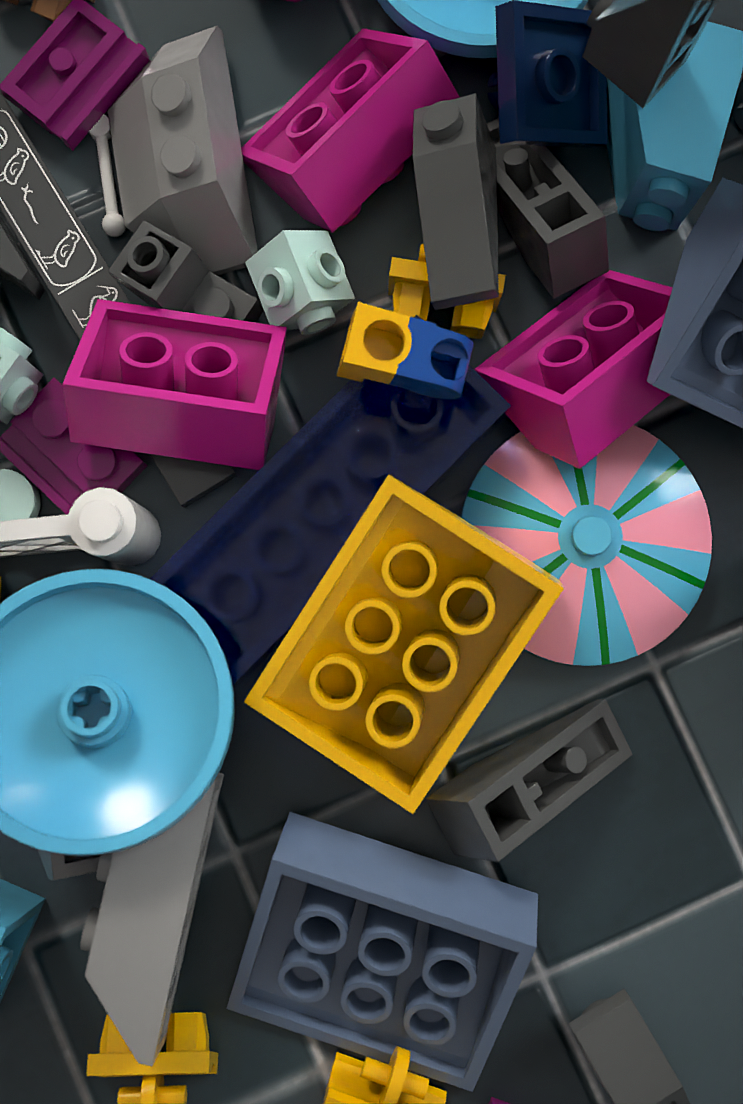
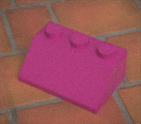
[241,28,460,233]
[474,270,673,469]
[62,299,287,471]

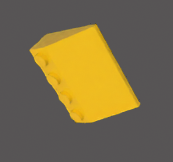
[244,475,564,814]

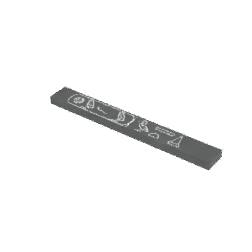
[0,91,237,508]

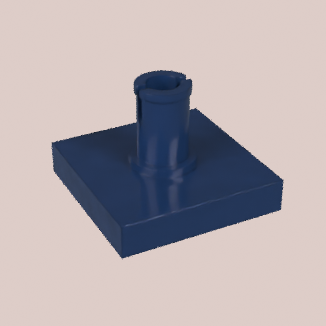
[487,0,608,148]

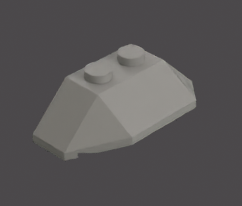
[107,26,258,276]
[80,773,224,1066]

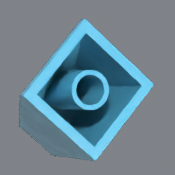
[607,21,743,231]

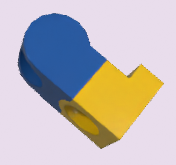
[336,302,474,399]

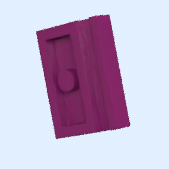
[0,0,150,151]
[0,377,148,515]

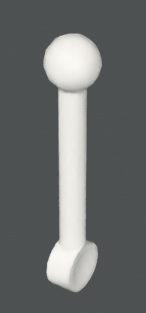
[89,115,126,237]

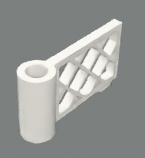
[0,488,161,566]

